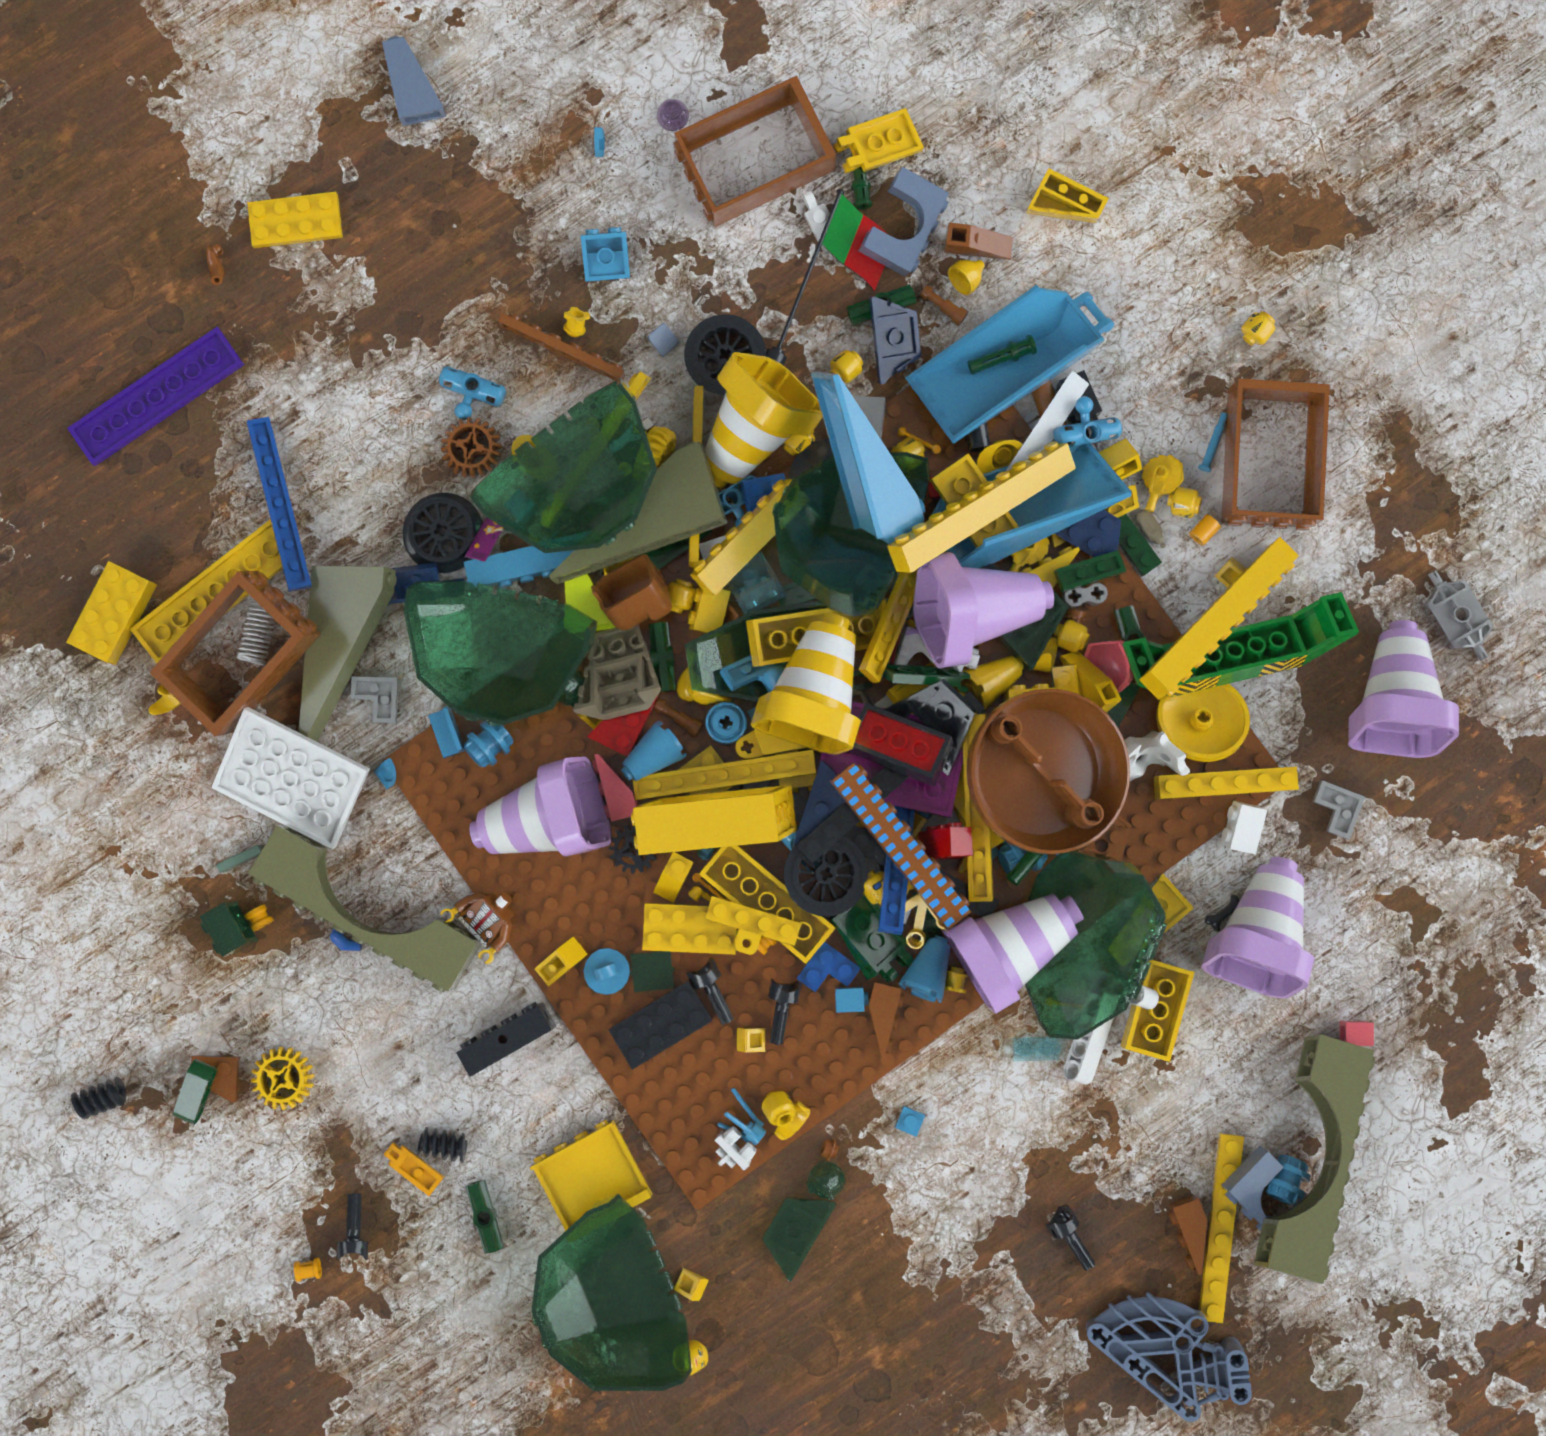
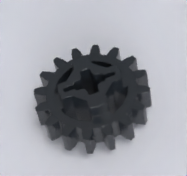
[609,825,657,874]

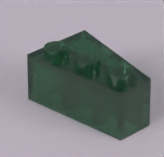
[999,590,1068,672]

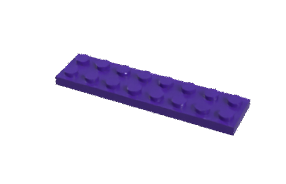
[67,327,244,466]

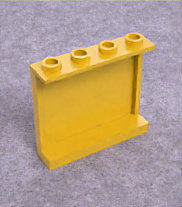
[529,1119,652,1242]

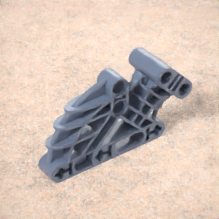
[1086,1292,1252,1422]

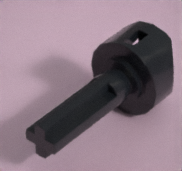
[686,958,734,1025]
[768,978,801,1045]
[336,1193,369,1260]
[1044,1205,1095,1271]

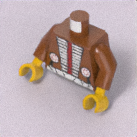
[440,892,514,965]

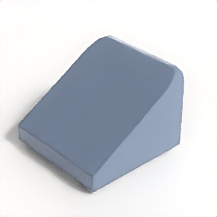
[647,323,680,357]

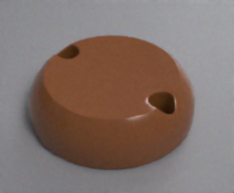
[966,689,1130,854]

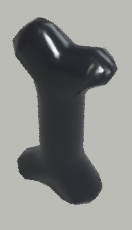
[1205,894,1239,932]

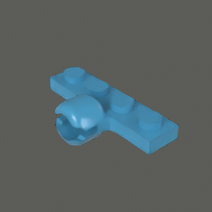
[720,655,788,692]

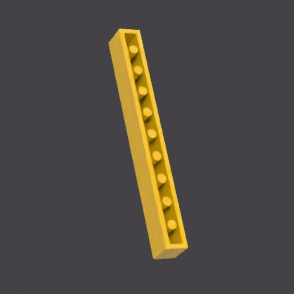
[887,441,1076,573]
[1139,537,1299,700]

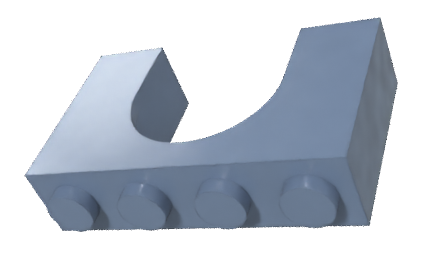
[858,167,949,277]
[1221,1146,1308,1231]

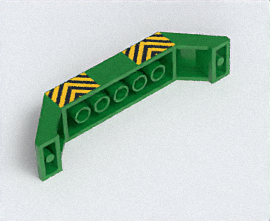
[1123,592,1359,697]

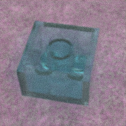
[727,551,786,617]

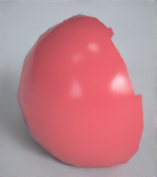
[1084,640,1134,692]

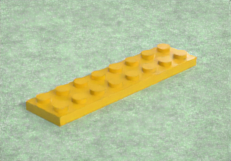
[130,519,283,663]

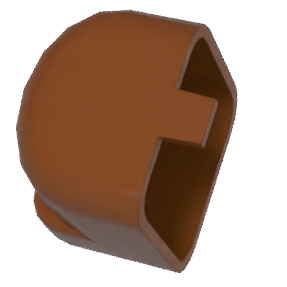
[591,554,672,631]

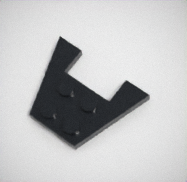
[883,678,977,775]

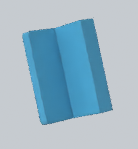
[428,706,466,758]

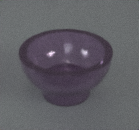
[657,99,689,132]

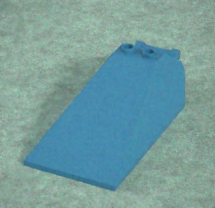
[905,285,1114,444]
[811,371,925,544]
[929,443,1131,568]

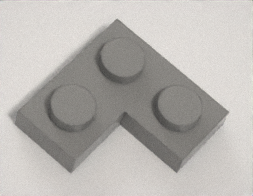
[351,676,399,724]
[1312,780,1365,840]

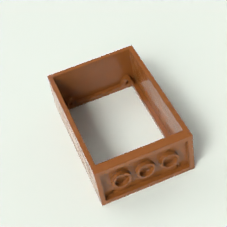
[673,75,836,227]
[1221,378,1330,531]
[149,571,321,736]

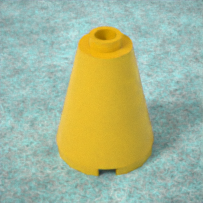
[961,656,1024,711]

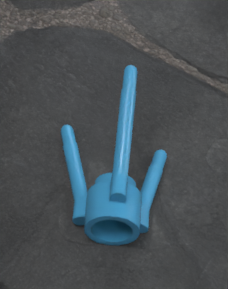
[718,1088,766,1145]

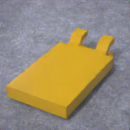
[833,108,924,174]

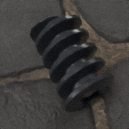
[71,1077,126,1119]
[417,1127,468,1163]

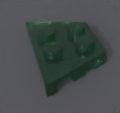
[762,1197,837,1282]

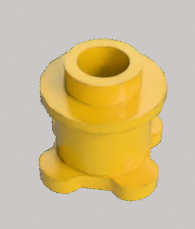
[563,307,590,337]
[945,967,968,994]

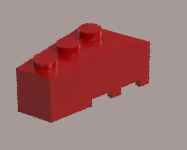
[587,695,660,757]
[918,823,973,860]

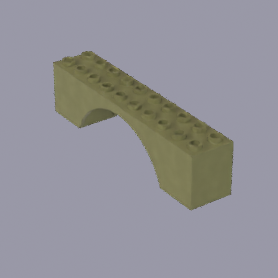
[248,825,482,993]
[1253,1034,1375,1284]

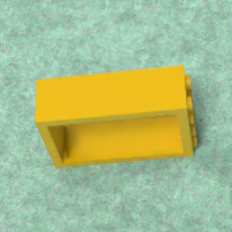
[631,784,797,855]

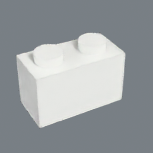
[1221,800,1267,854]

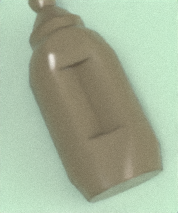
[1135,510,1166,548]

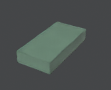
[216,845,264,873]

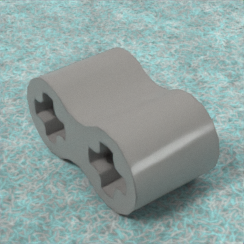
[1061,583,1108,609]

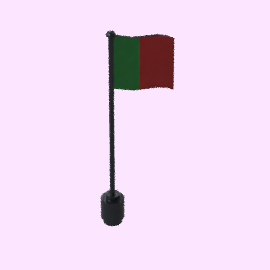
[766,189,889,366]

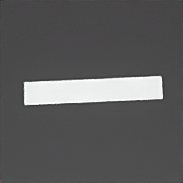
[1006,371,1089,471]

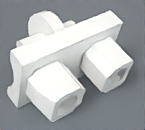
[715,1126,757,1170]

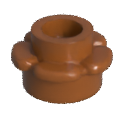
[1065,609,1087,624]
[820,1138,839,1161]

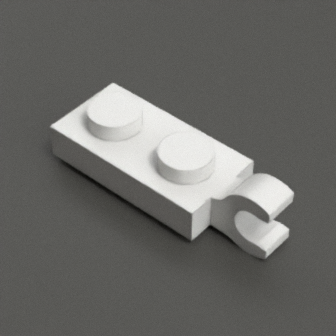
[803,191,830,254]

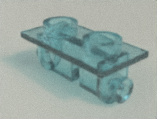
[1012,1037,1061,1061]

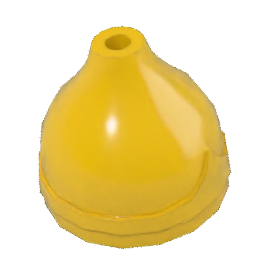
[948,260,985,295]

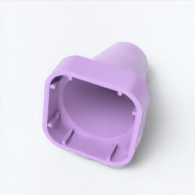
[913,552,1054,668]

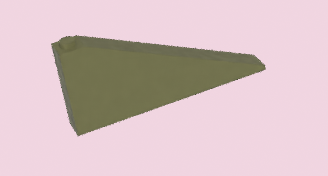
[549,442,728,585]
[299,566,396,742]

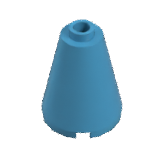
[621,720,686,781]
[899,935,951,1003]

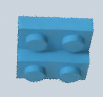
[581,227,630,282]

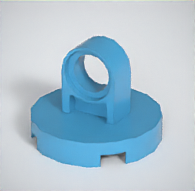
[584,948,630,995]

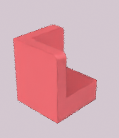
[1339,1020,1374,1046]

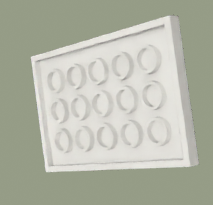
[211,707,370,849]

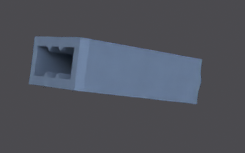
[382,36,446,126]

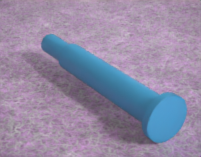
[1198,413,1228,472]

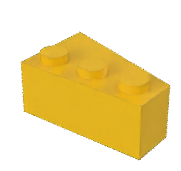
[1026,168,1109,223]

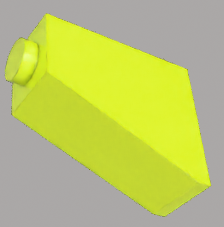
[565,574,616,634]

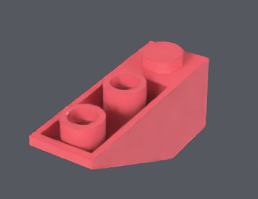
[592,754,639,822]

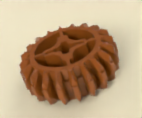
[440,417,502,478]

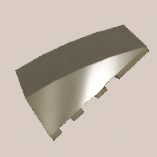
[573,625,661,720]

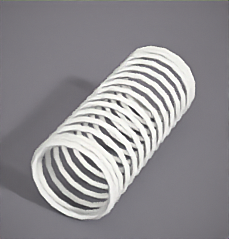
[236,598,275,665]

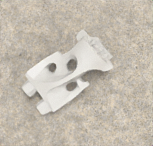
[1124,731,1190,781]

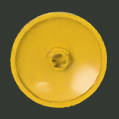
[1156,684,1250,762]

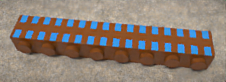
[829,763,971,929]

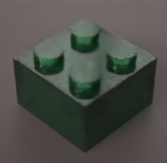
[200,901,259,957]

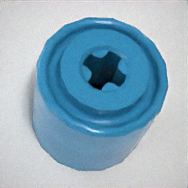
[706,702,747,745]

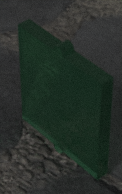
[630,951,675,993]

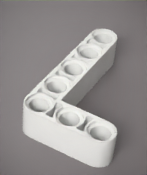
[1063,972,1159,1085]

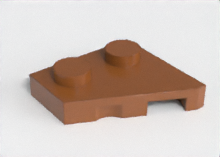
[191,1055,240,1102]

